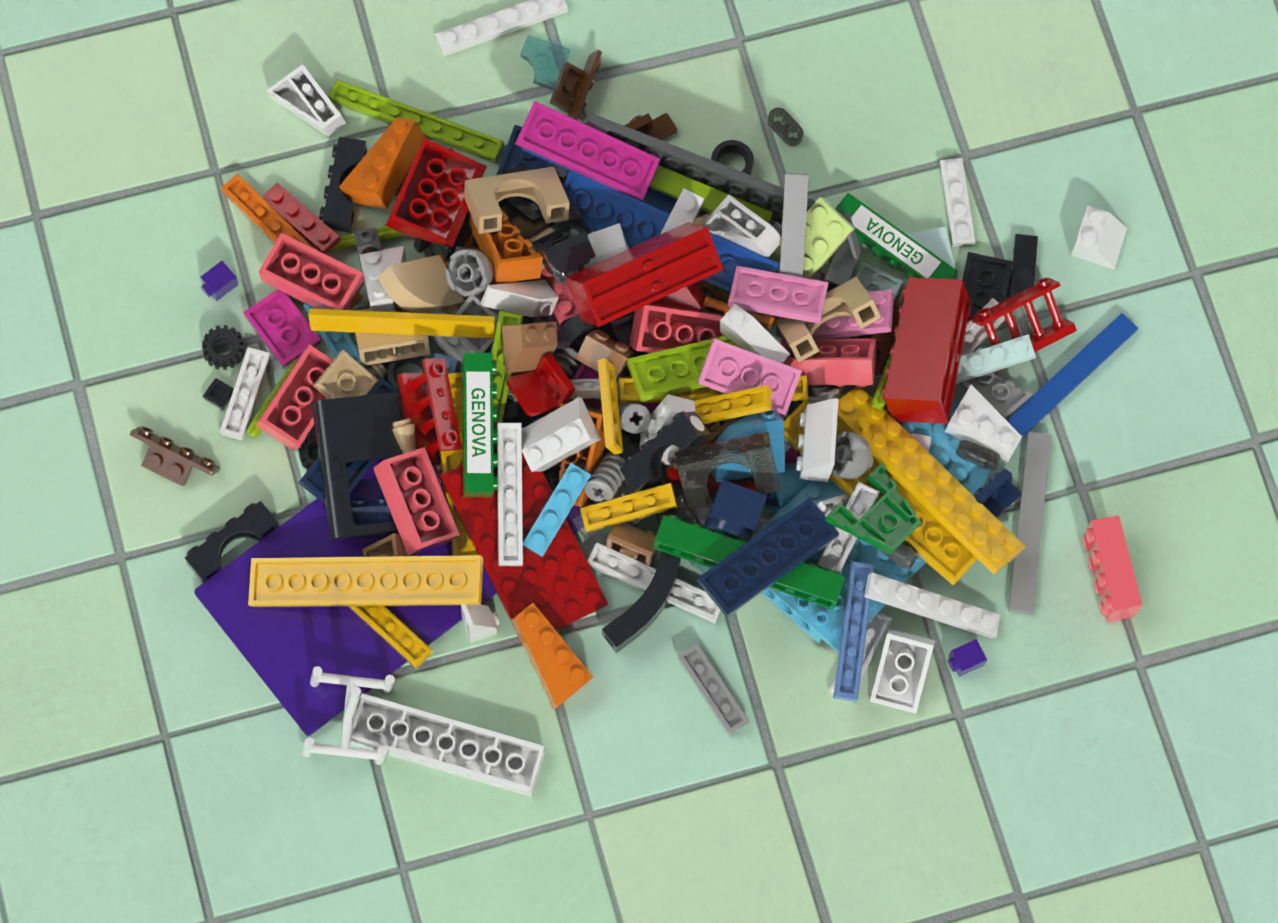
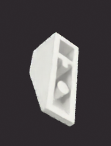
[481,280,559,317]
[720,304,790,364]
[461,604,500,643]

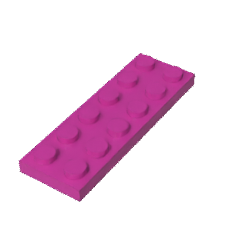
[515,101,660,201]

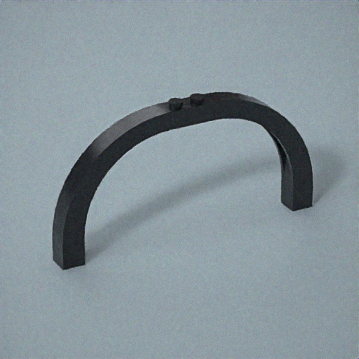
[502,398,681,653]

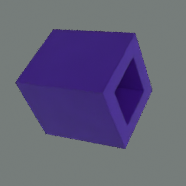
[200,260,238,301]
[948,639,987,677]

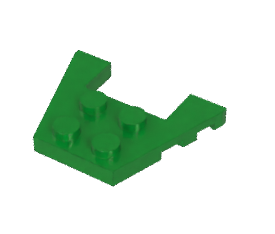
[825,463,921,555]

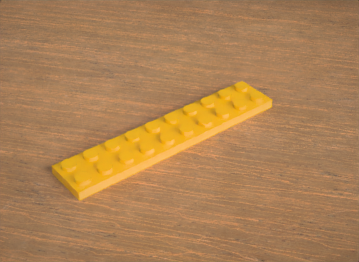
[837,386,1026,574]
[784,400,978,586]
[248,555,483,607]

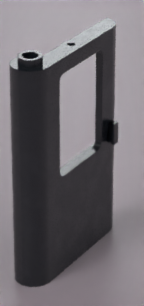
[312,392,406,540]

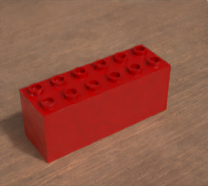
[565,222,724,327]
[882,278,971,424]

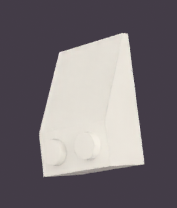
[870,628,935,714]

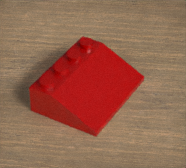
[385,138,487,247]

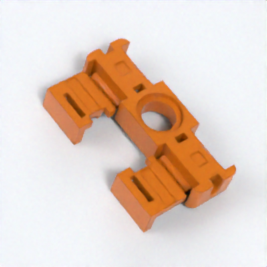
[702,296,775,330]

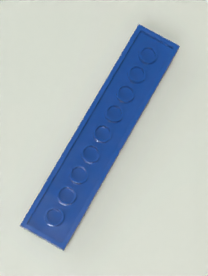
[563,170,780,292]

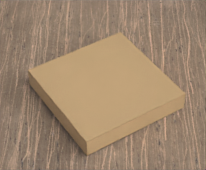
[313,350,378,399]

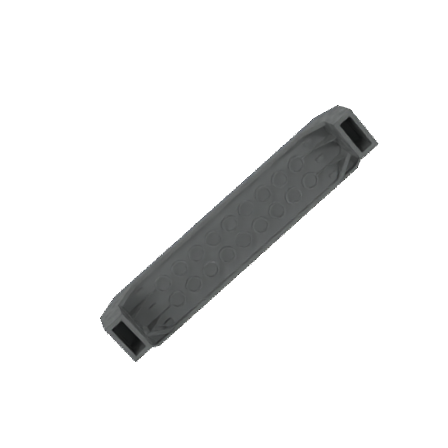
[547,114,861,292]

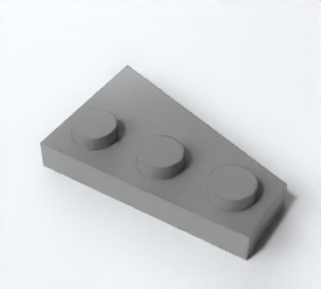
[958,372,1033,419]

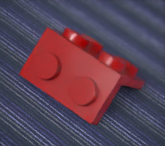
[506,353,576,417]

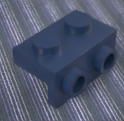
[973,468,1021,518]
[351,497,394,525]

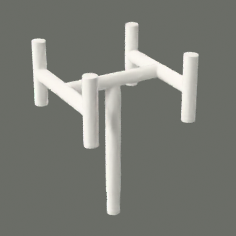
[302,667,395,765]

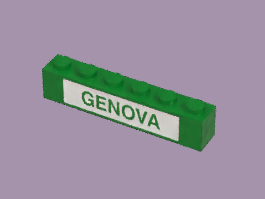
[835,193,958,279]
[462,353,498,497]

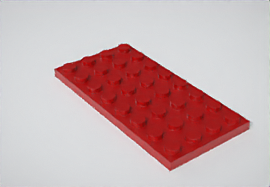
[439,448,609,646]

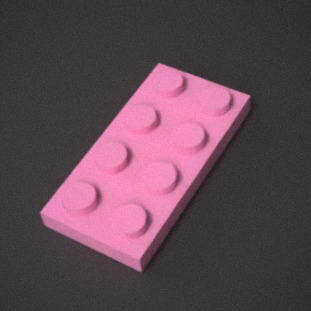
[728,266,828,324]
[812,289,894,339]
[697,338,802,415]

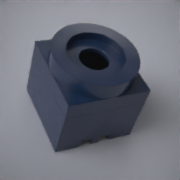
[704,479,767,541]

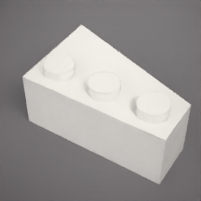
[267,64,347,137]
[702,195,782,257]
[359,246,407,312]
[945,385,1022,465]
[639,395,695,466]

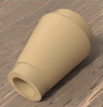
[392,418,416,454]

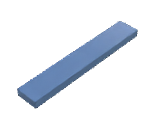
[833,561,875,702]

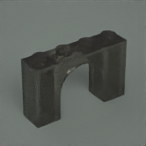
[675,432,782,510]

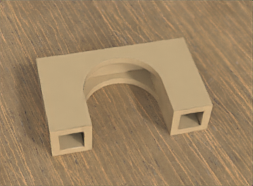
[464,167,570,234]
[775,276,881,362]

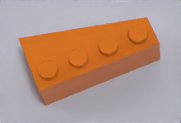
[339,118,426,209]
[468,208,543,284]
[559,403,605,507]
[511,603,593,709]

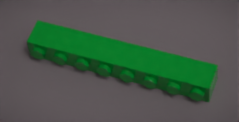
[653,515,845,610]

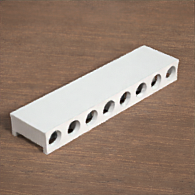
[350,693,546,797]

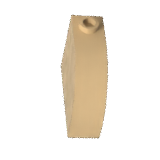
[377,255,465,315]
[355,308,430,366]

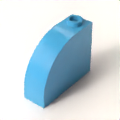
[710,410,785,482]

